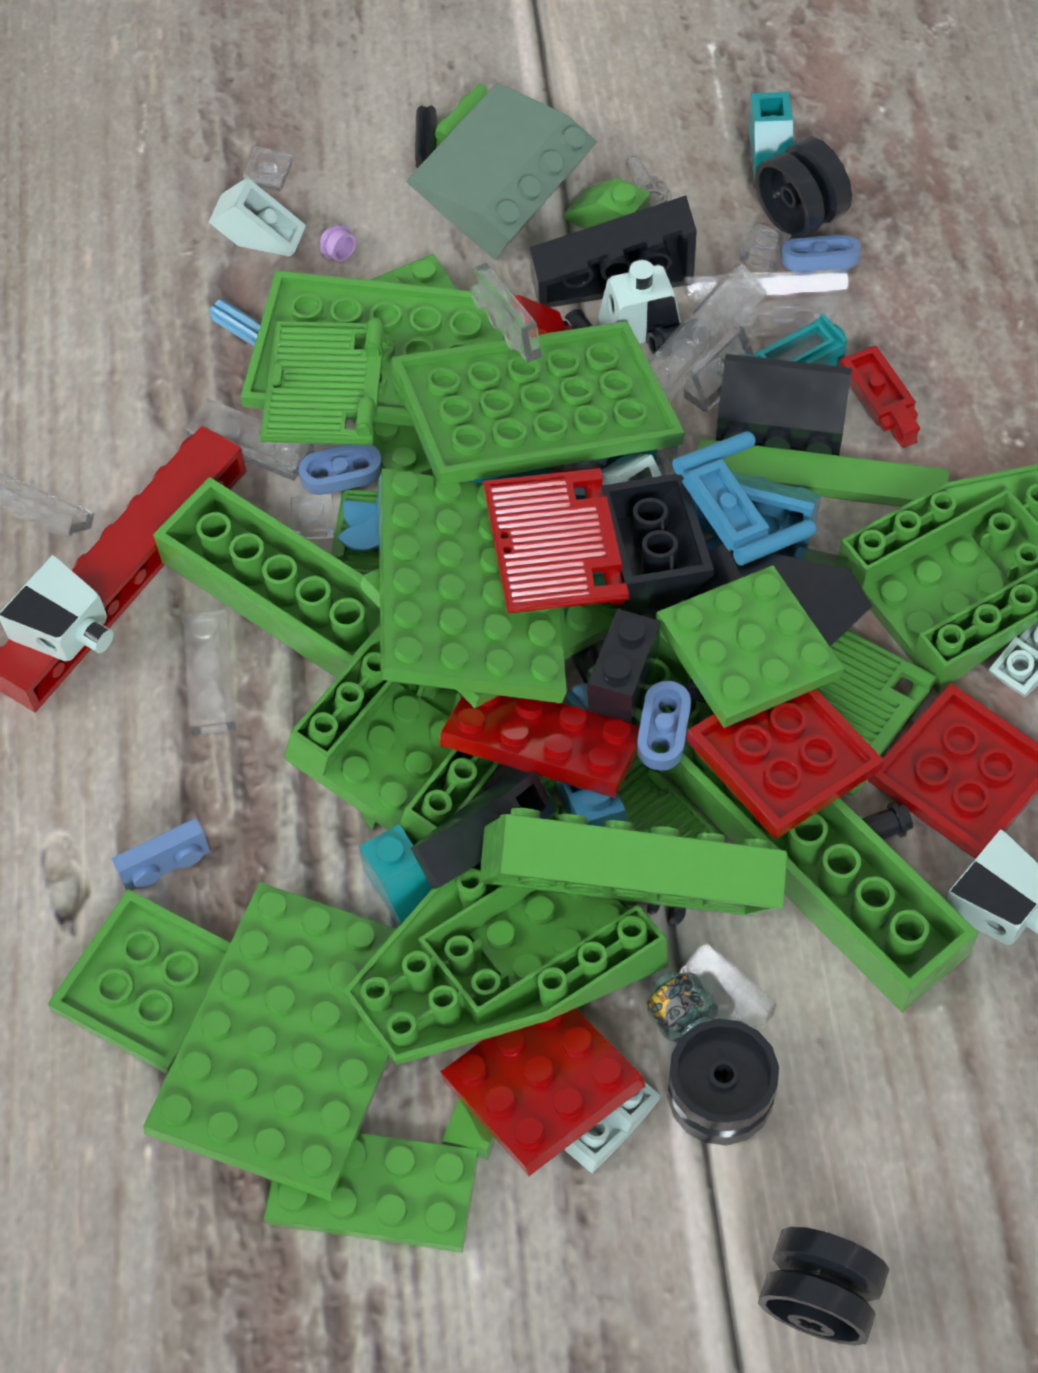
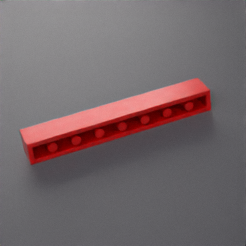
[0,425,247,713]

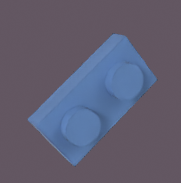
[111,818,210,891]

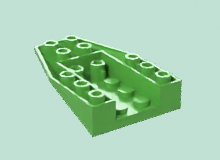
[838,464,1038,694]
[284,635,502,846]
[343,811,668,1065]

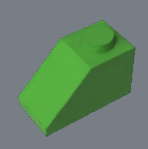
[564,178,650,229]

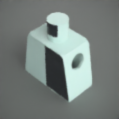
[598,260,681,344]
[0,555,114,661]
[946,829,1038,945]

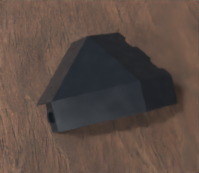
[685,535,872,646]

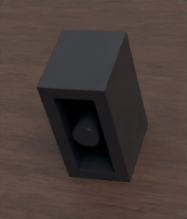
[588,609,661,724]

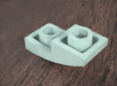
[988,621,1038,698]
[564,1082,661,1173]

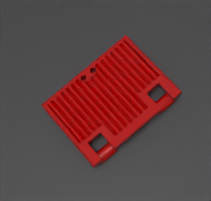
[483,468,629,614]

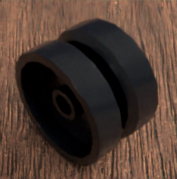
[755,136,852,239]
[667,1018,779,1146]
[758,1226,890,1346]

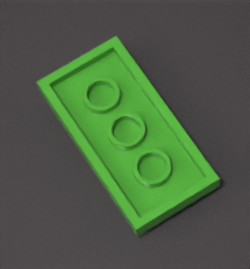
[264,1133,479,1253]

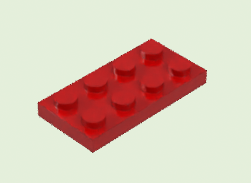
[440,695,640,798]

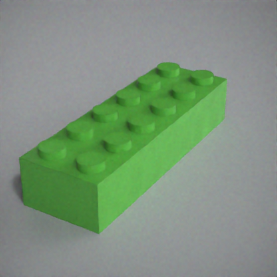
[153,477,380,678]
[479,808,787,917]

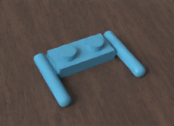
[672,431,817,566]

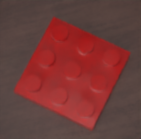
[868,683,1038,859]
[686,689,885,840]
[440,1008,646,1176]

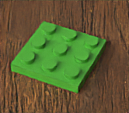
[655,565,845,728]
[47,889,230,1075]

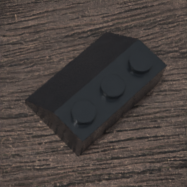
[716,354,852,456]
[602,474,714,616]

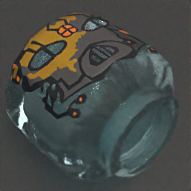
[647,970,718,1042]

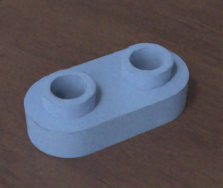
[781,235,861,275]
[299,445,382,495]
[637,681,691,770]

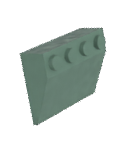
[406,82,597,260]

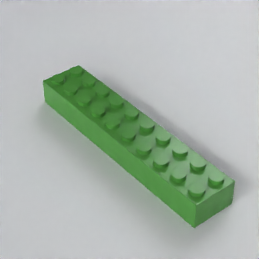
[588,631,979,1013]

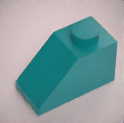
[359,824,432,926]

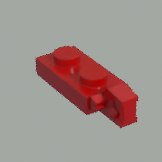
[838,346,920,448]

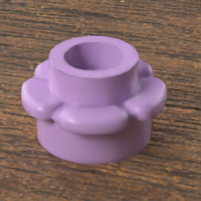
[320,225,356,262]

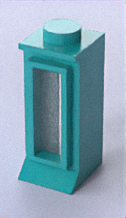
[743,313,847,366]

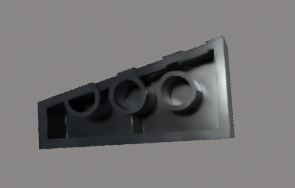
[530,195,697,308]

